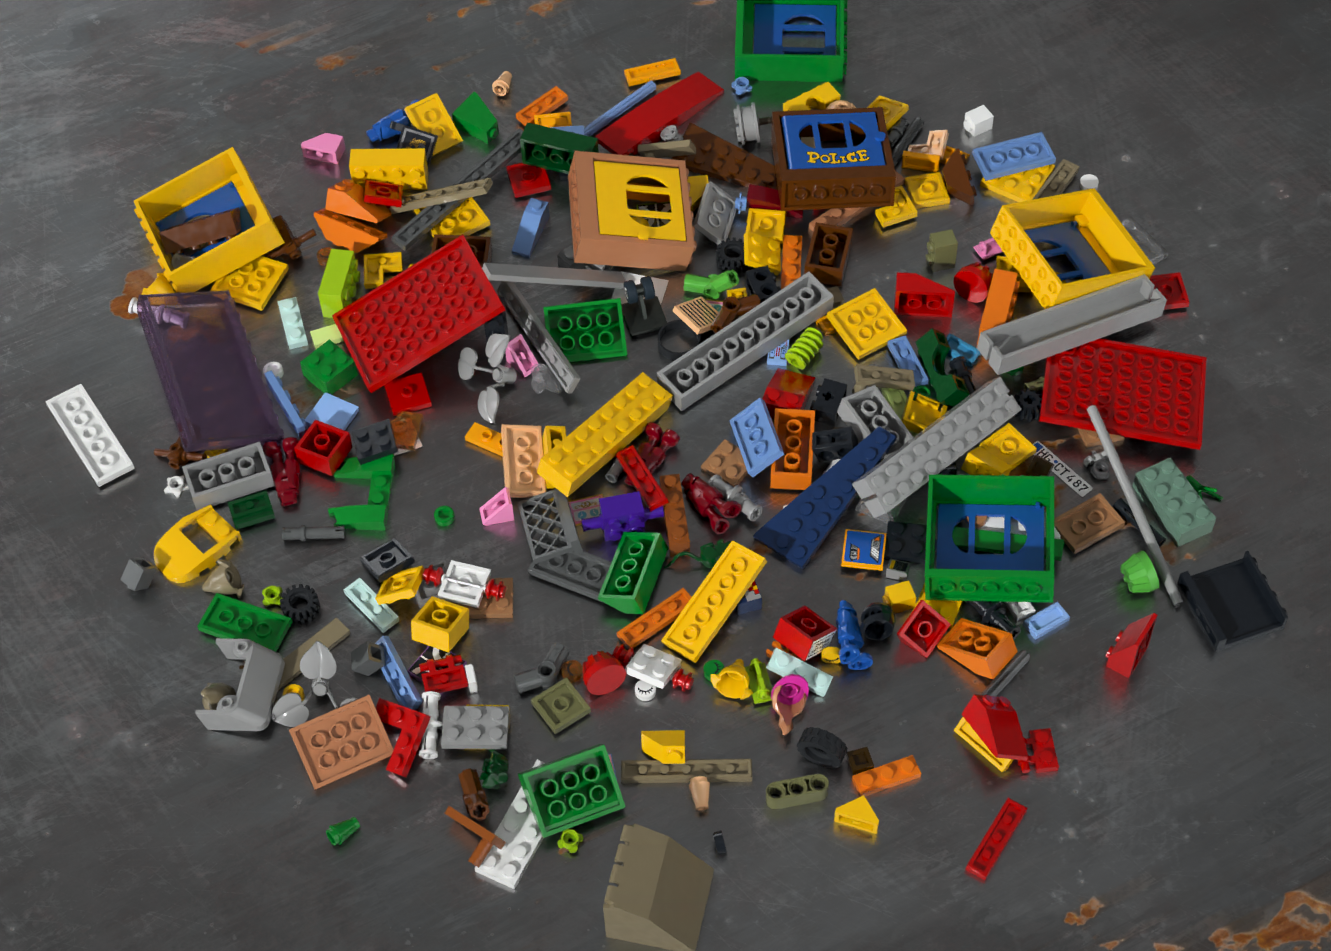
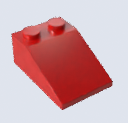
[894,272,955,318]
[762,368,816,419]
[1106,613,1158,678]
[961,694,1029,760]

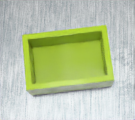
[318,249,360,318]

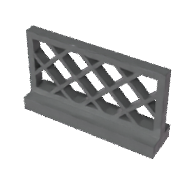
[517,488,584,564]

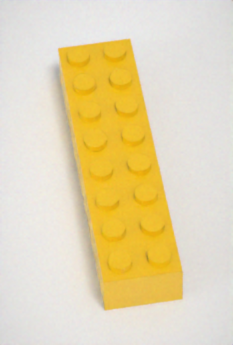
[537,372,673,497]

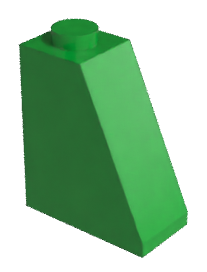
[452,92,499,144]

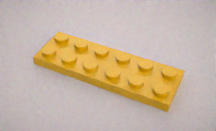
[661,540,767,663]

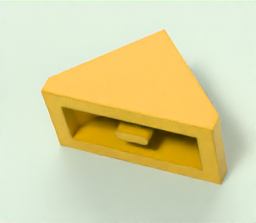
[834,795,879,834]

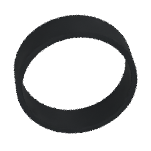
[658,320,701,361]

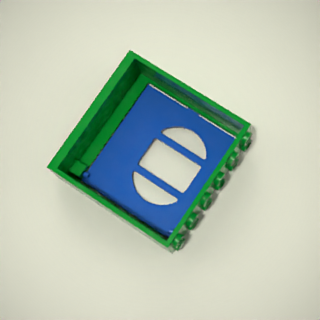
[735,0,848,82]
[925,474,1054,603]

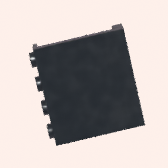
[1177,551,1288,652]

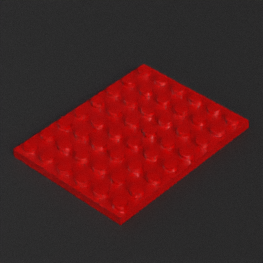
[332,234,506,393]
[1039,338,1207,450]

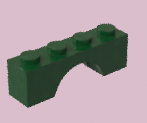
[915,328,970,408]

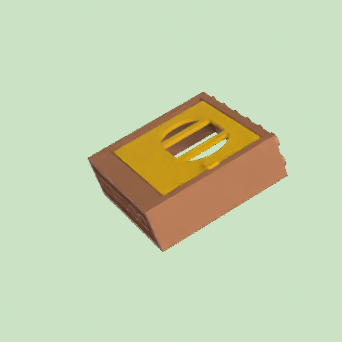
[568,151,697,271]

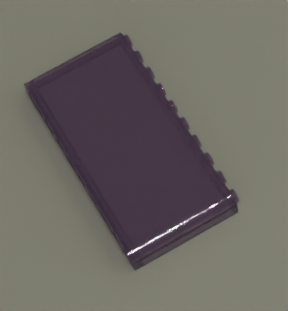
[137,290,284,452]

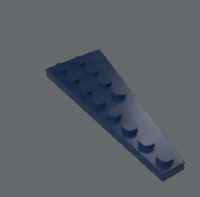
[753,426,897,569]

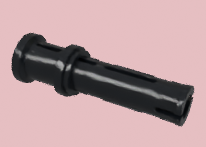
[949,357,976,397]

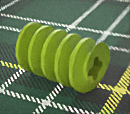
[784,327,823,370]

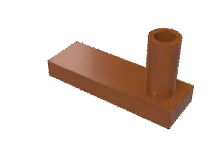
[444,806,506,868]

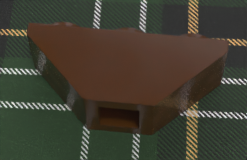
[942,148,977,205]

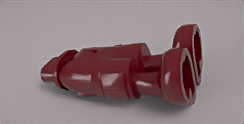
[624,422,680,487]
[263,437,300,506]
[681,473,742,535]

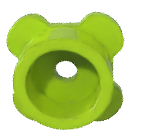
[262,586,283,606]
[557,829,583,853]

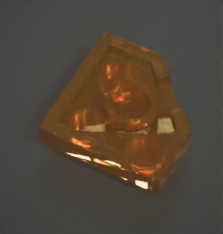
[391,411,424,451]

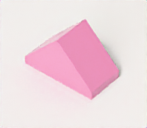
[505,334,540,377]
[479,487,514,526]

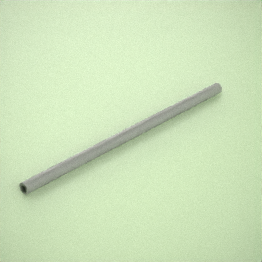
[1087,405,1184,607]

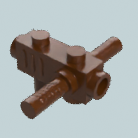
[264,215,317,260]
[154,424,207,469]

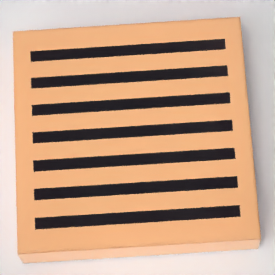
[673,296,719,335]

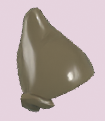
[202,560,244,598]
[200,682,236,710]

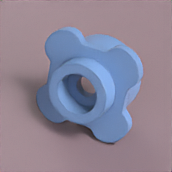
[731,77,752,95]
[735,192,747,214]

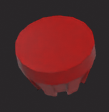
[953,262,993,303]
[583,651,626,695]

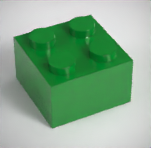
[300,339,358,395]

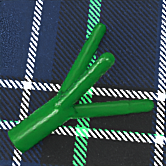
[1186,475,1223,500]

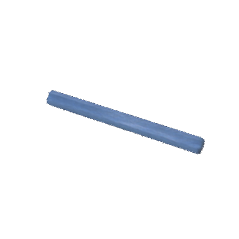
[584,80,656,136]

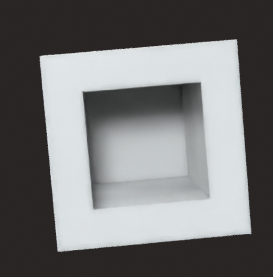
[963,105,994,137]

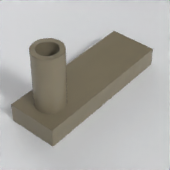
[638,140,696,158]
[852,364,915,394]

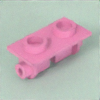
[973,237,1003,261]

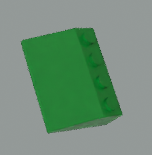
[543,298,628,363]
[518,744,626,838]

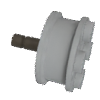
[733,102,772,145]

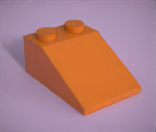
[325,179,392,223]
[937,618,1018,679]

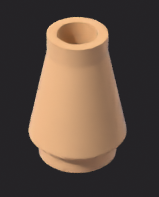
[492,71,512,96]
[688,776,710,811]

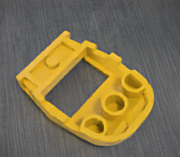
[154,504,242,583]

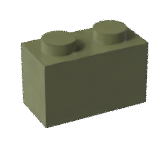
[925,229,958,272]

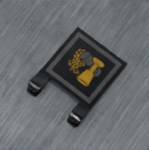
[389,121,438,168]

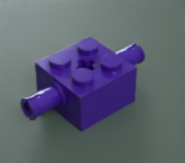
[581,491,664,541]

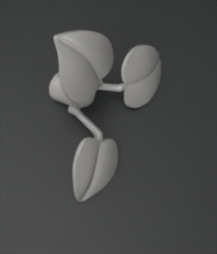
[458,334,517,424]
[271,641,358,727]

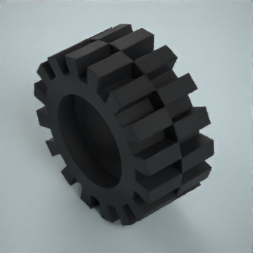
[716,237,748,273]
[280,584,320,625]

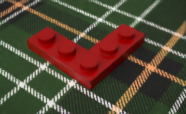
[375,698,431,778]

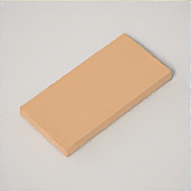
[501,424,546,498]

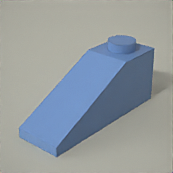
[512,198,550,258]

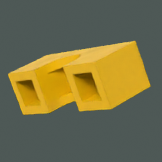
[783,82,841,111]

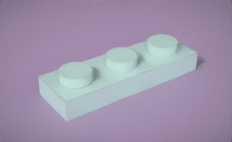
[277,297,308,350]
[343,578,400,633]
[766,648,833,697]

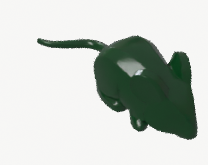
[664,539,737,569]
[479,749,509,789]

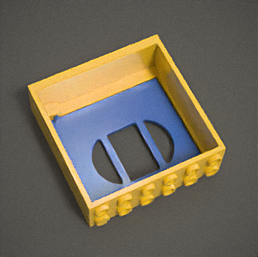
[134,147,285,298]
[990,188,1155,309]

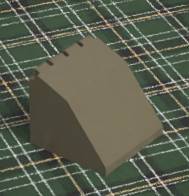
[603,823,714,951]

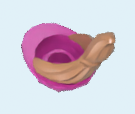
[771,674,809,735]

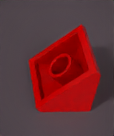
[897,600,951,658]

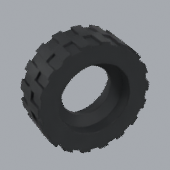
[797,727,848,769]

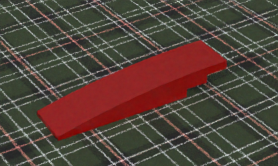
[595,71,724,155]

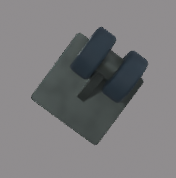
[621,276,667,336]

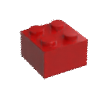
[294,420,353,476]

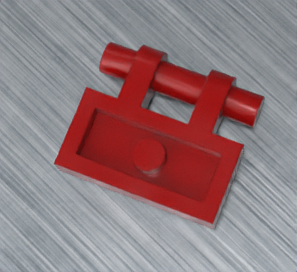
[419,654,468,693]
[1017,728,1059,773]

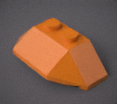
[314,208,388,253]

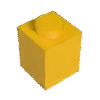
[882,580,916,614]

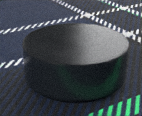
[713,830,727,854]

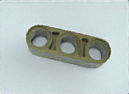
[766,774,829,809]

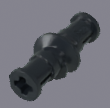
[965,601,1021,639]

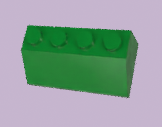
[598,532,669,614]

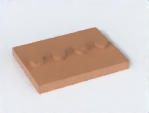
[289,695,394,790]

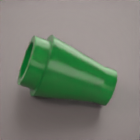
[326,817,360,846]

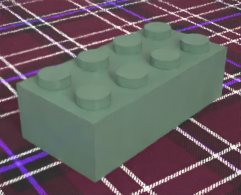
[1132,458,1216,548]

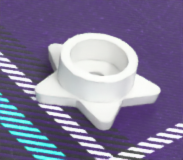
[164,475,189,498]

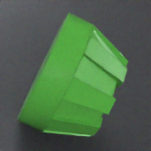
[1120,550,1159,593]

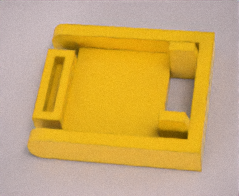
[901,391,948,434]

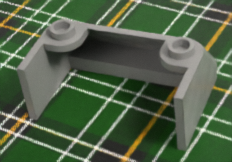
[195,638,285,731]

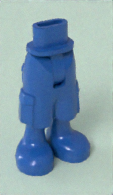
[366,99,419,142]
[836,600,873,670]

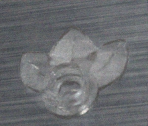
[531,364,562,394]

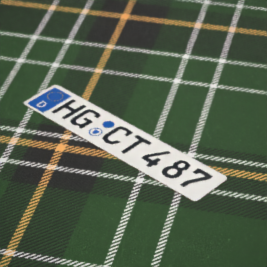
[1033,441,1093,497]

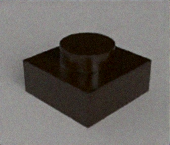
[1026,455,1054,476]
[846,747,874,775]

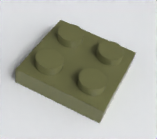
[531,677,591,734]

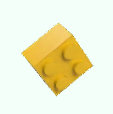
[411,596,469,652]

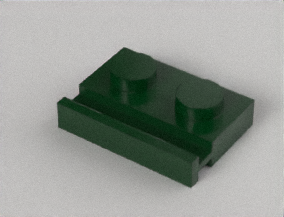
[227,490,275,530]

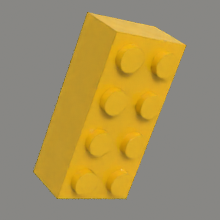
[349,148,429,190]

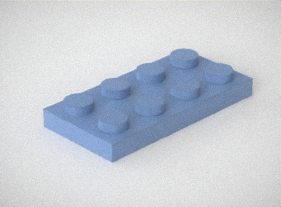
[972,132,1056,181]
[729,398,784,477]

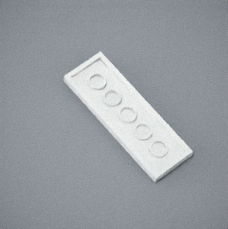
[45,384,135,487]
[475,759,545,890]

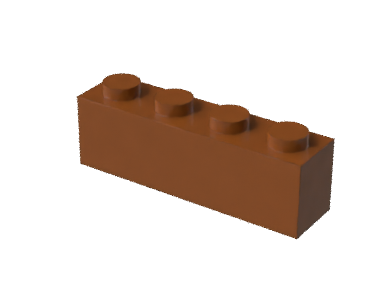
[659,474,690,557]

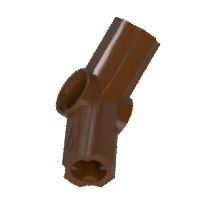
[711,294,760,333]
[458,768,490,821]

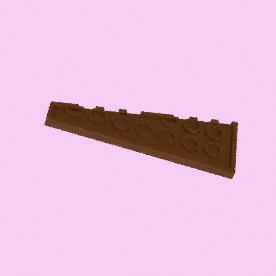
[671,123,778,190]

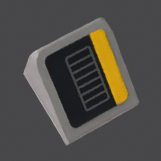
[886,559,910,581]

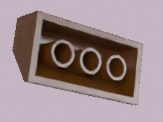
[159,207,242,256]

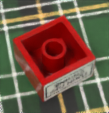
[773,605,837,661]

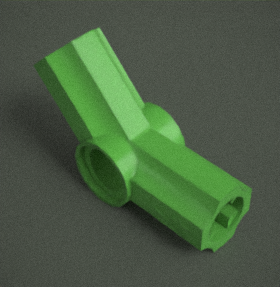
[683,269,739,300]

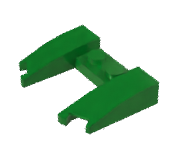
[328,454,395,531]

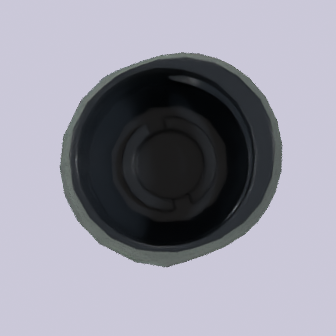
[860,602,896,640]

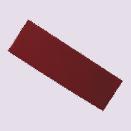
[747,184,803,218]

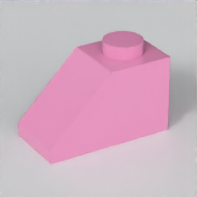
[301,133,345,165]

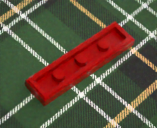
[615,445,669,512]
[965,798,1028,880]

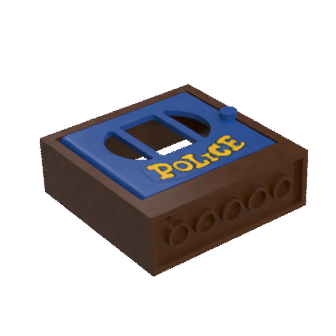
[771,107,896,211]

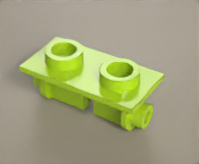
[745,658,772,704]

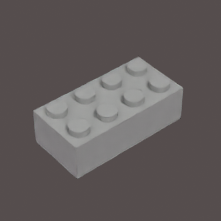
[837,385,913,461]
[182,442,275,511]

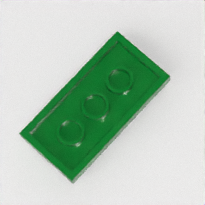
[197,593,292,652]

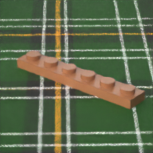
[809,170,905,232]

